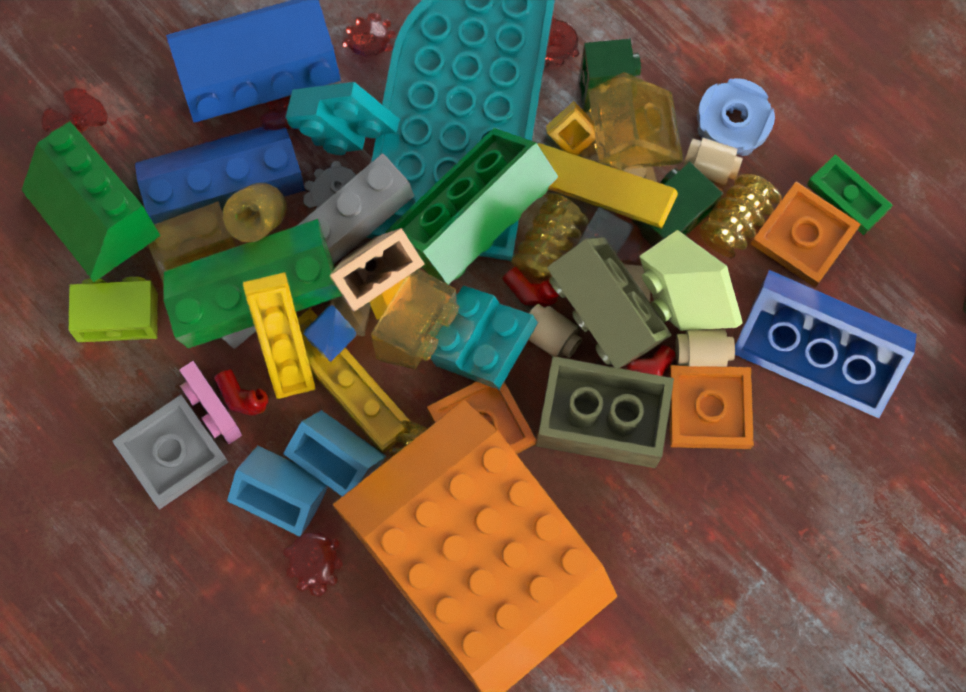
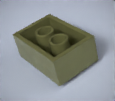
[547,237,672,369]
[536,356,674,468]

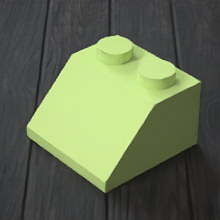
[640,230,743,331]

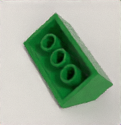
[22,121,161,282]
[385,128,558,285]
[163,219,343,349]

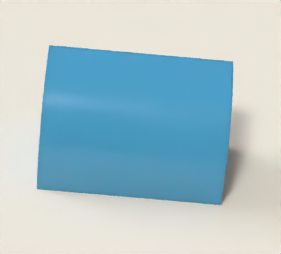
[283,410,386,496]
[227,446,328,536]

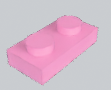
[179,361,242,445]

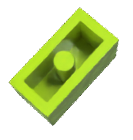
[69,277,158,342]

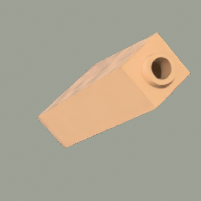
[330,228,424,311]

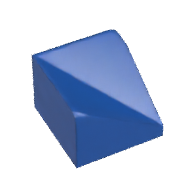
[304,305,357,362]

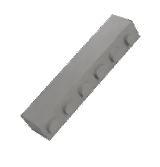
[222,153,414,349]

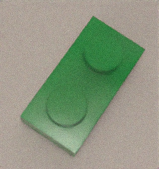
[807,154,893,236]

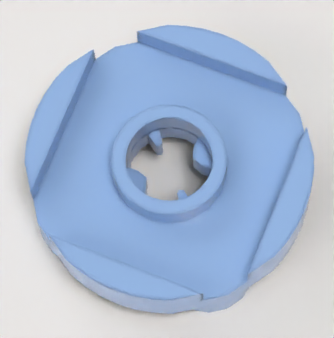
[697,78,775,156]

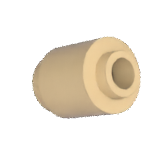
[683,138,743,185]
[529,304,582,358]
[675,329,735,367]

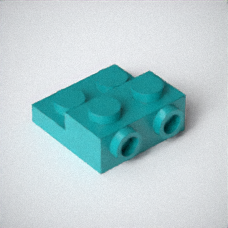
[285,82,400,155]
[424,285,538,390]

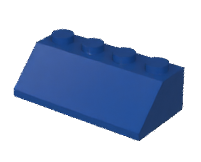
[166,0,341,123]
[135,121,305,233]
[735,270,917,418]

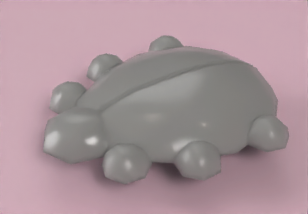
[303,161,356,209]

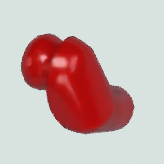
[502,267,559,307]
[620,345,676,376]
[214,369,269,416]

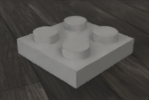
[112,395,228,510]

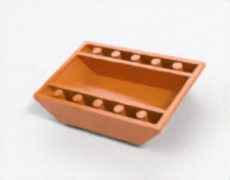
[332,400,618,692]

